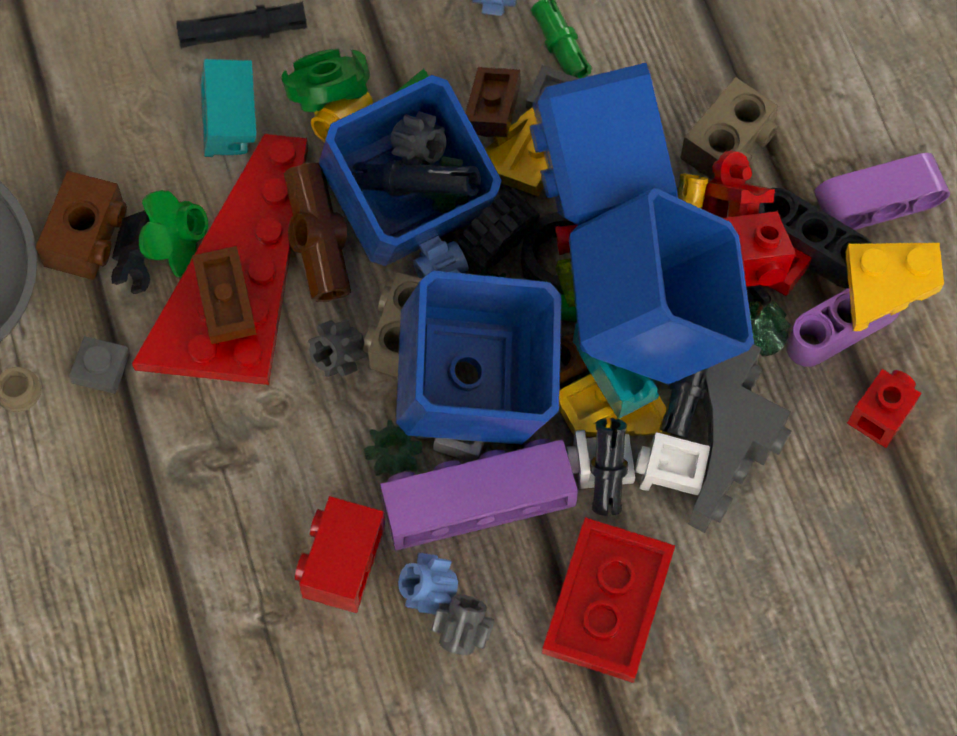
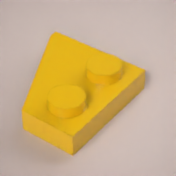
[485,107,548,197]
[846,243,944,332]
[559,374,670,437]

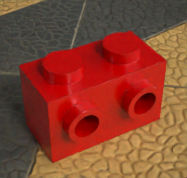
[723,211,796,287]
[295,496,386,613]

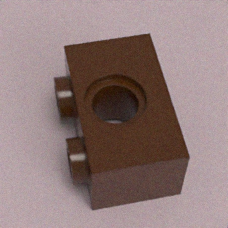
[35,170,127,280]

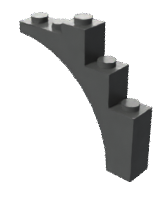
[688,344,792,533]

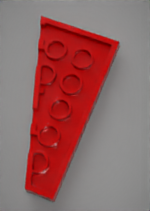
[132,134,309,385]

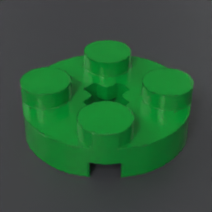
[281,49,370,112]

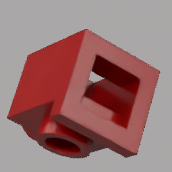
[847,369,922,448]

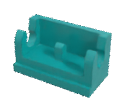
[200,59,257,157]
[572,324,659,419]

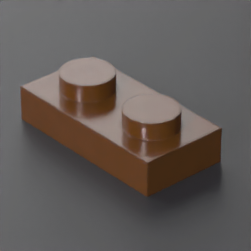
[465,67,521,137]
[192,246,256,344]

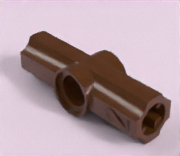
[284,163,351,302]

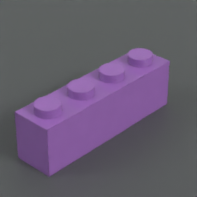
[380,439,578,551]

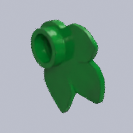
[139,190,209,277]

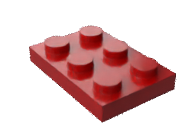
[542,517,676,683]

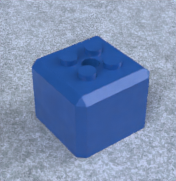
[530,63,678,226]
[319,75,502,266]
[569,187,754,384]
[396,271,561,445]

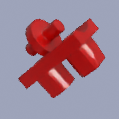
[702,150,775,218]

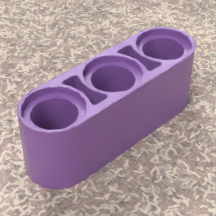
[815,153,950,230]
[787,288,900,367]

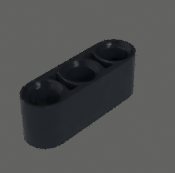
[759,188,872,288]

